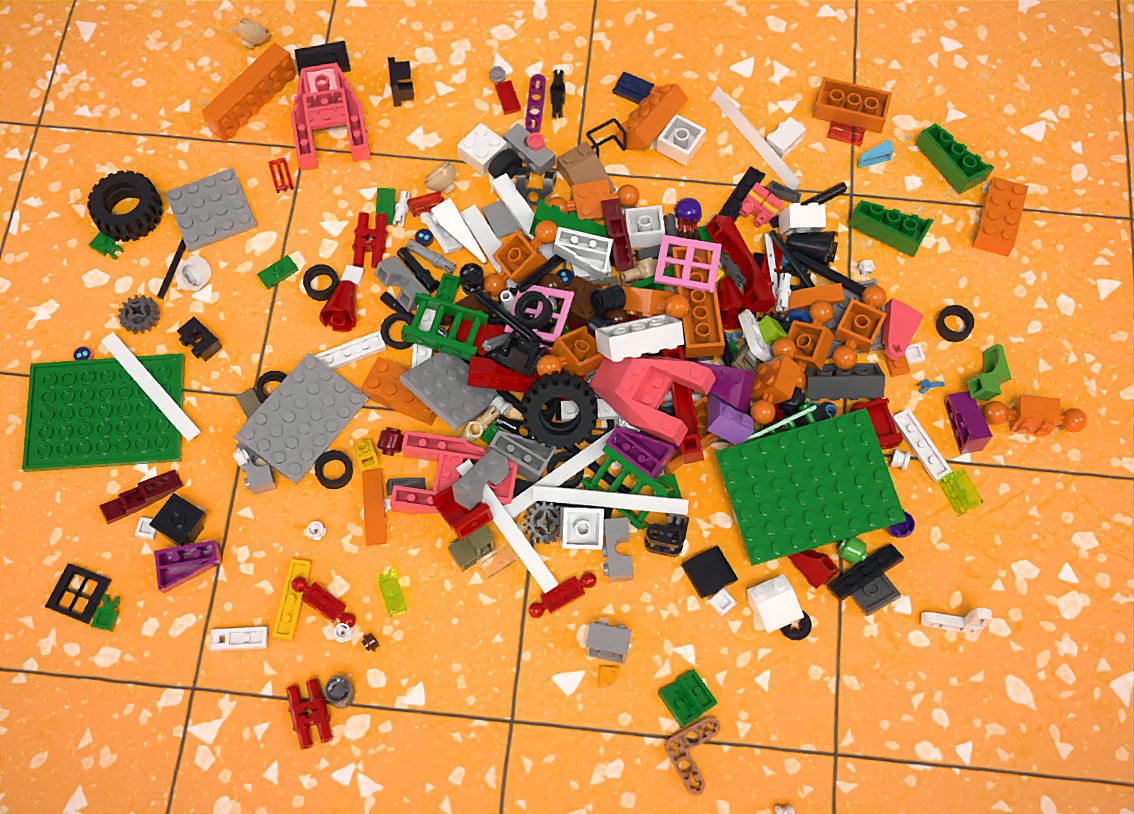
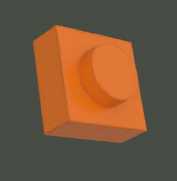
[885,354,910,377]

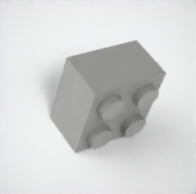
[585,621,632,664]

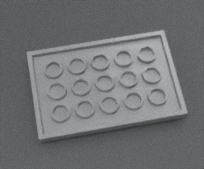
[234,352,369,485]

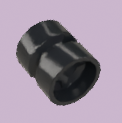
[459,263,484,295]
[590,285,626,314]

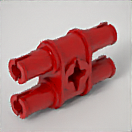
[352,212,388,269]
[286,679,333,750]

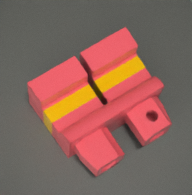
[739,182,784,228]

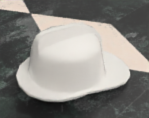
[175,256,211,291]

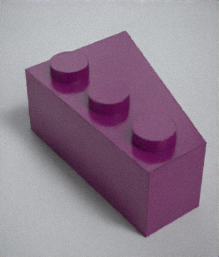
[694,361,756,412]
[944,391,993,455]
[605,426,680,479]
[154,540,222,593]

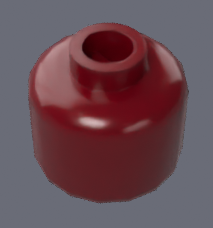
[377,427,404,456]

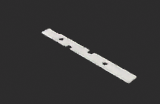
[765,233,783,312]

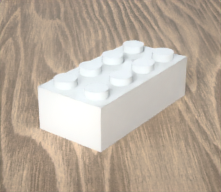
[595,313,684,362]

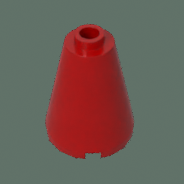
[717,278,749,330]
[319,280,357,333]

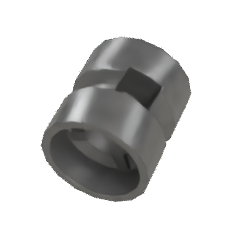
[324,676,355,709]

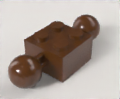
[539,273,628,327]

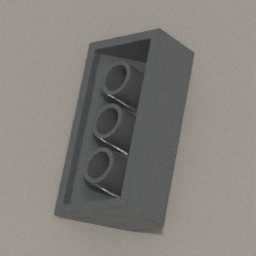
[804,363,885,401]

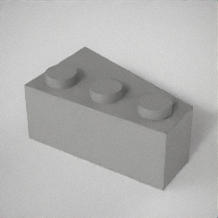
[487,431,556,483]

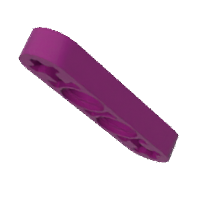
[525,74,546,134]

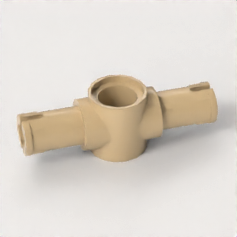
[621,255,672,283]
[458,405,501,443]

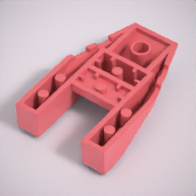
[291,63,371,170]
[589,355,716,447]
[390,431,518,514]

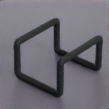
[586,118,627,158]

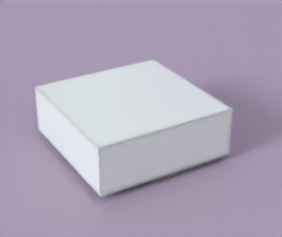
[341,265,365,287]
[905,343,926,365]
[134,516,158,541]
[708,588,737,617]

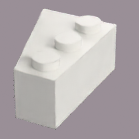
[553,227,613,281]

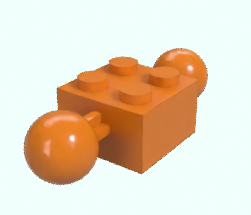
[546,179,640,222]
[483,220,558,297]
[832,285,887,370]
[621,286,690,319]
[787,300,835,390]
[537,326,606,376]
[750,337,801,424]
[983,395,1087,436]

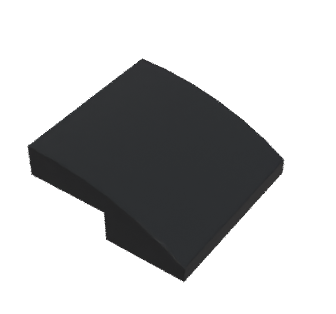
[681,546,739,599]

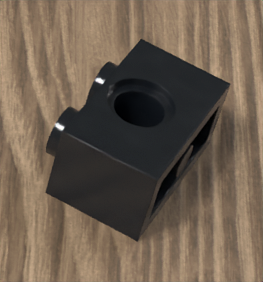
[177,316,222,362]

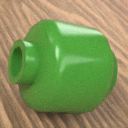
[836,537,868,565]

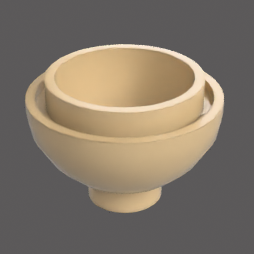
[236,18,270,49]
[424,161,457,194]

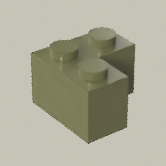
[448,526,495,572]

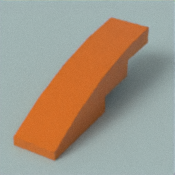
[767,283,844,316]
[362,469,387,546]

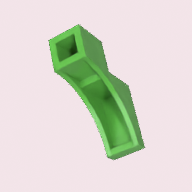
[967,344,1012,401]

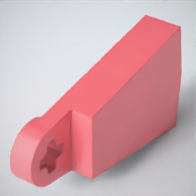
[882,298,924,360]

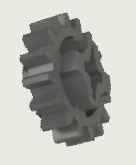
[118,295,160,334]
[523,501,560,544]

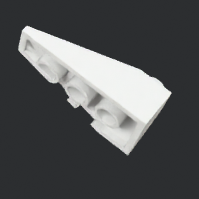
[431,198,488,265]

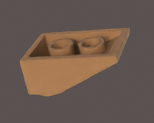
[556,141,616,193]

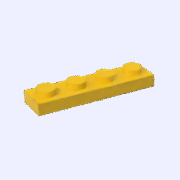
[272,559,312,641]

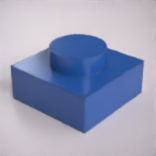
[787,309,812,324]

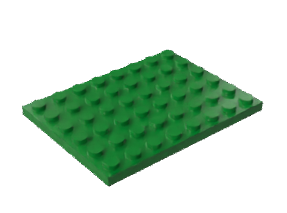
[22,353,184,472]
[714,408,907,567]

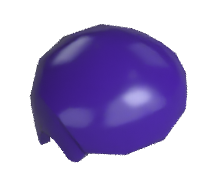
[674,197,702,226]
[885,509,915,538]

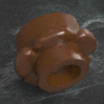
[361,633,379,652]

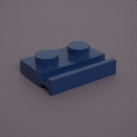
[612,71,655,105]

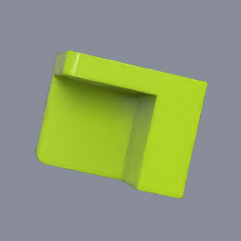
[758,315,788,347]

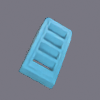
[857,140,894,168]

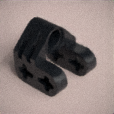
[516,167,557,205]
[644,513,689,557]

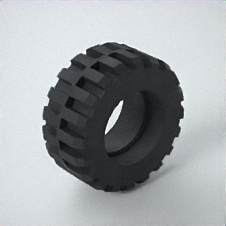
[87,170,163,242]
[522,371,598,450]

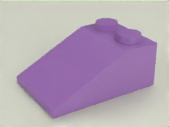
[707,392,754,445]

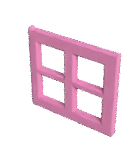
[654,235,722,293]
[504,285,574,342]

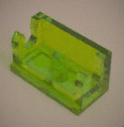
[939,468,984,516]
[377,568,408,618]

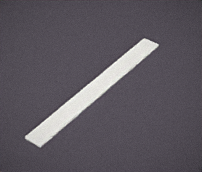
[710,86,801,190]
[101,332,201,442]
[503,427,616,519]
[456,459,559,594]
[533,485,689,515]

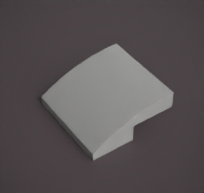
[481,200,522,239]

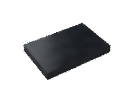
[294,40,351,77]

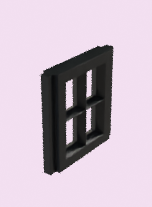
[44,563,111,625]

